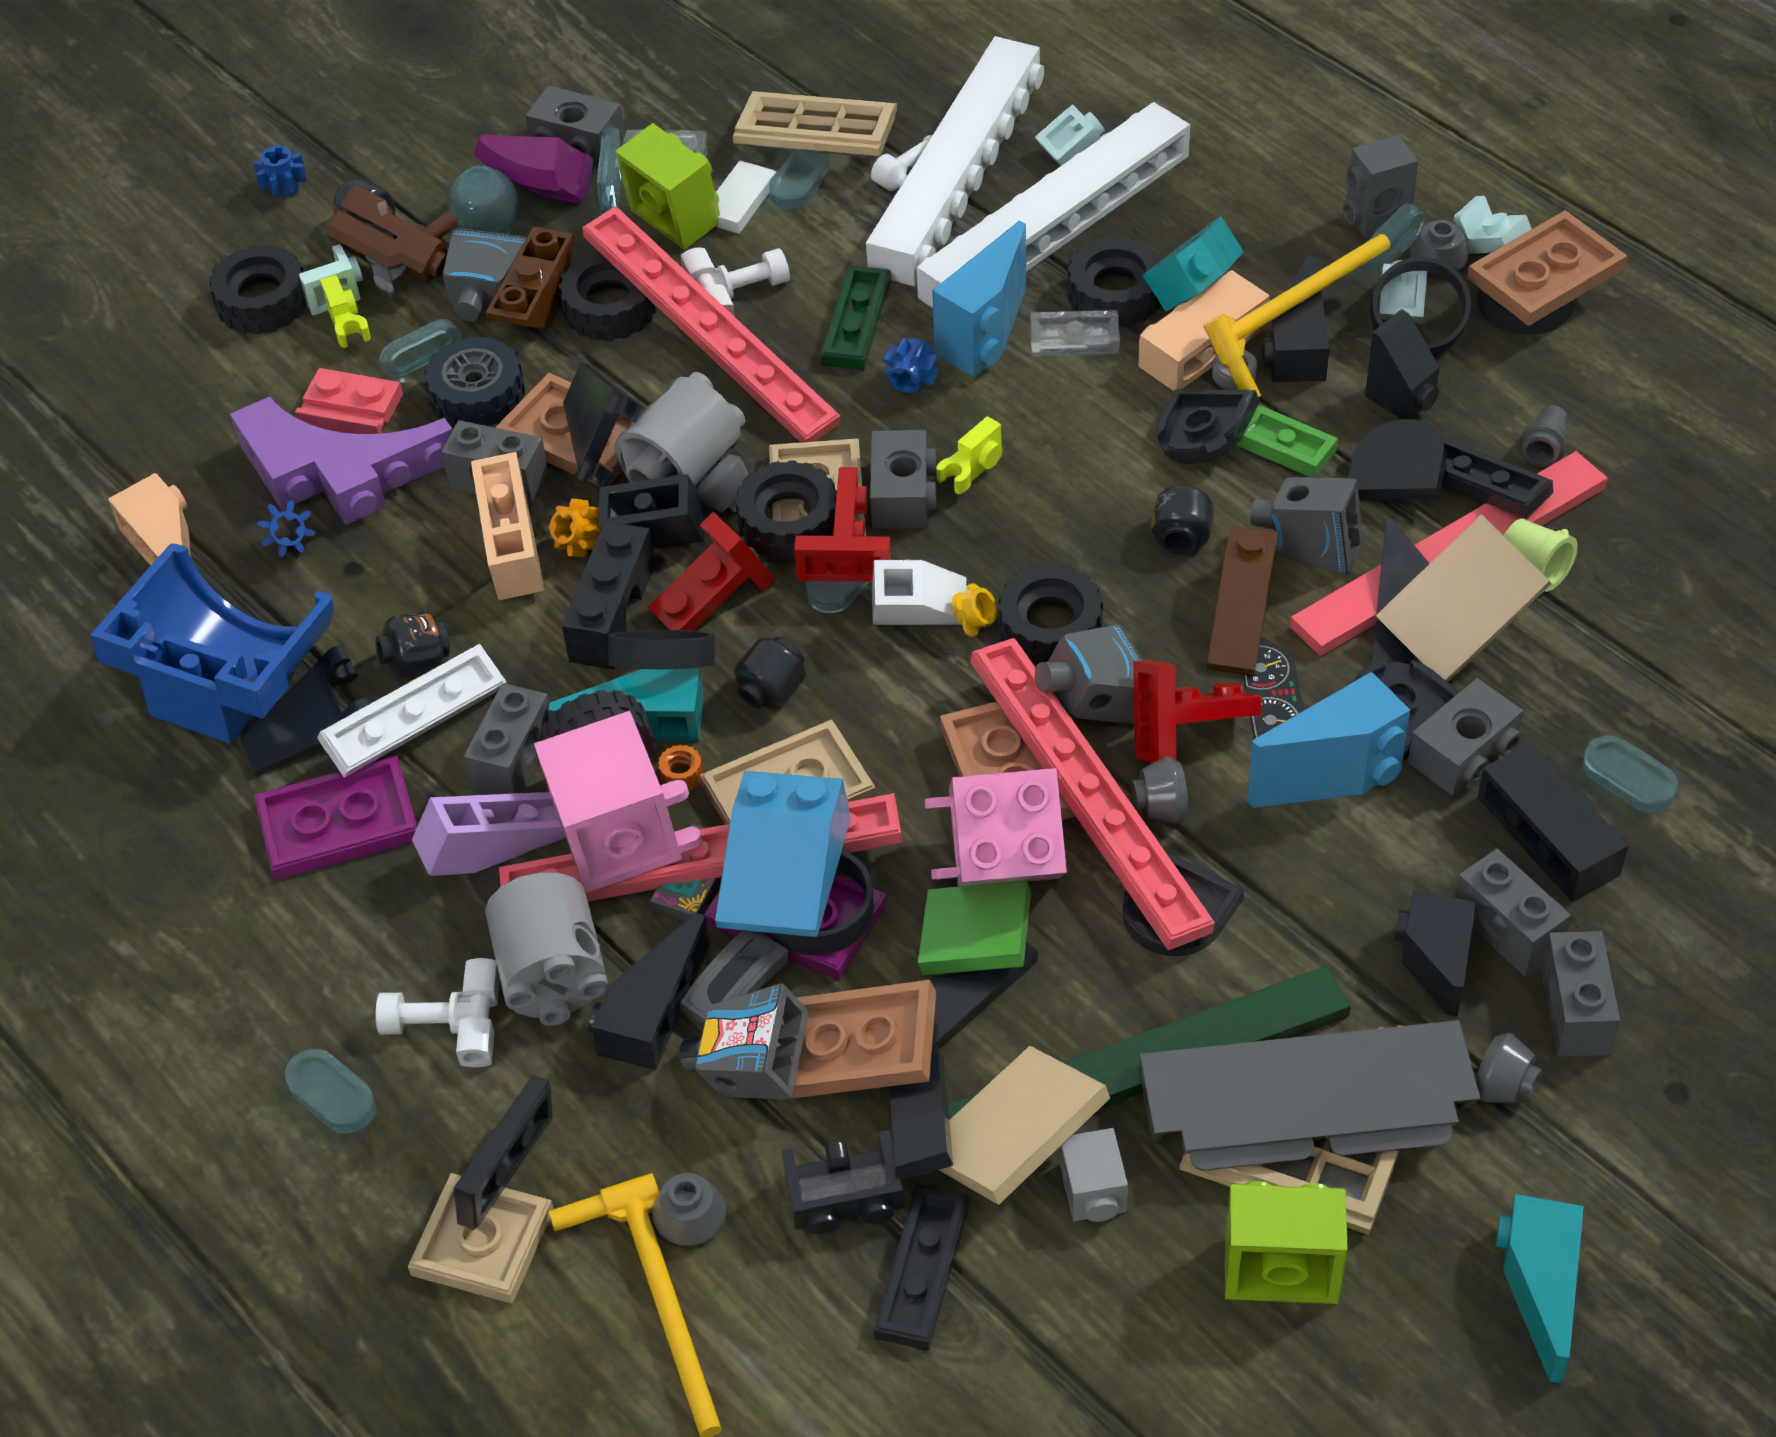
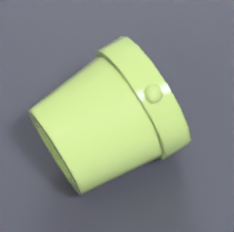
[1503,519,1578,592]

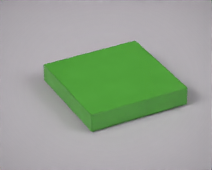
[918,880,1031,976]

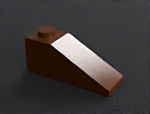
[1207,526,1278,676]

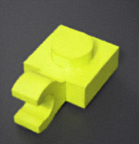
[320,275,371,348]
[936,416,1002,494]

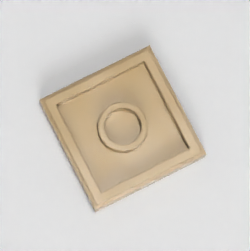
[408,1173,554,1304]

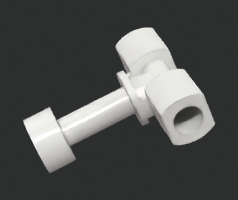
[680,247,790,317]
[376,958,500,1067]

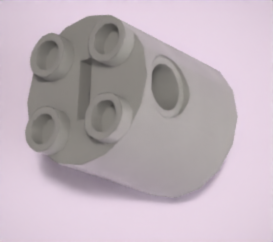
[614,372,746,487]
[485,872,609,1026]

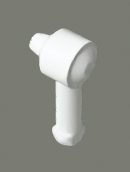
[871,135,933,191]

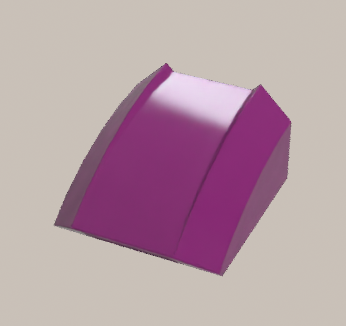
[473,135,593,203]

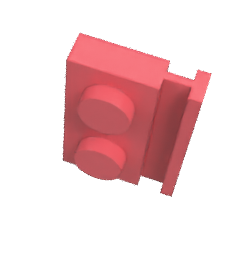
[295,368,403,434]

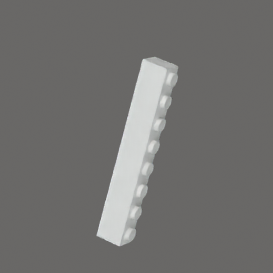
[866,36,1044,287]
[917,102,1190,308]

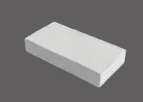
[716,160,777,234]

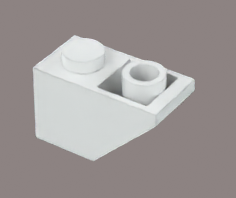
[872,560,966,625]

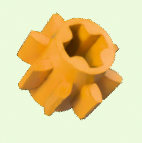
[549,499,601,558]

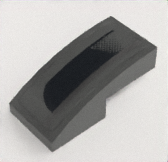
[680,930,788,1026]

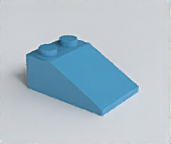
[932,220,1026,378]
[1247,672,1410,808]
[715,771,851,937]

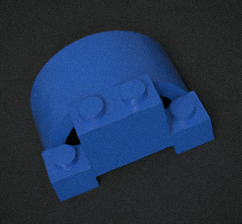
[90,543,333,744]

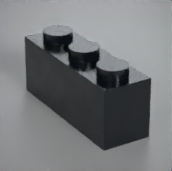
[1477,742,1628,902]

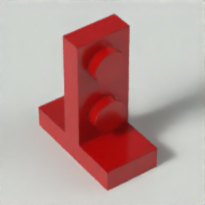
[794,467,891,582]
[647,512,776,631]
[1133,659,1262,763]

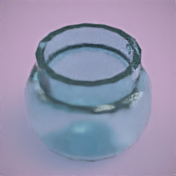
[447,165,518,234]

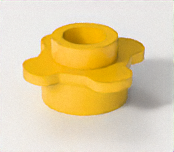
[952,583,997,637]

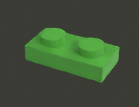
[1236,405,1338,478]

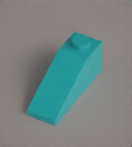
[1143,216,1244,311]
[549,668,704,742]
[1495,1194,1584,1384]

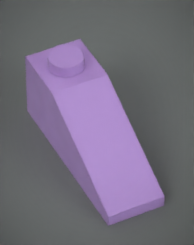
[412,792,566,876]

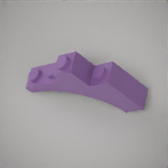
[230,396,453,525]

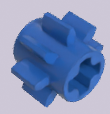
[253,145,307,197]
[883,338,939,393]
[256,500,315,557]

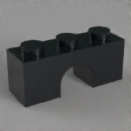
[562,521,655,670]

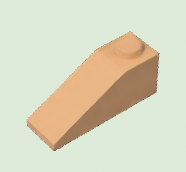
[471,452,544,600]
[108,473,191,566]

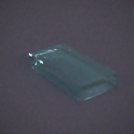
[597,128,622,214]

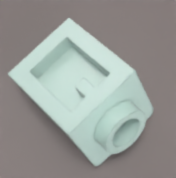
[1035,104,1105,166]
[1454,196,1532,254]
[299,244,363,316]
[1379,260,1427,323]

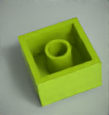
[615,123,720,250]
[1225,1181,1347,1304]

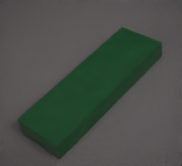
[821,265,891,370]

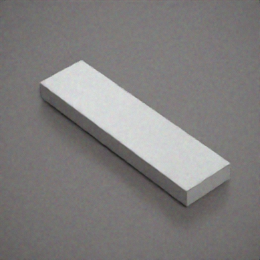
[317,644,506,778]

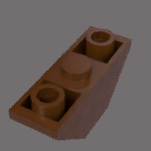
[486,226,574,329]

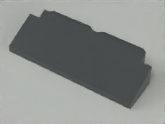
[1139,1020,1481,1171]

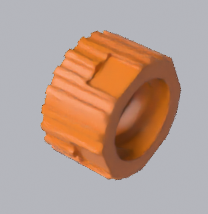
[658,745,703,791]

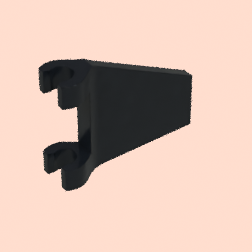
[563,362,643,487]
[240,645,369,777]

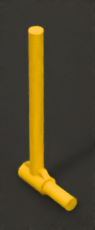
[1203,234,1390,397]
[549,1173,722,1437]

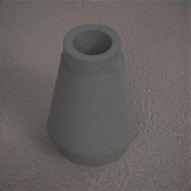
[1520,405,1568,467]

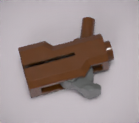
[326,184,459,299]

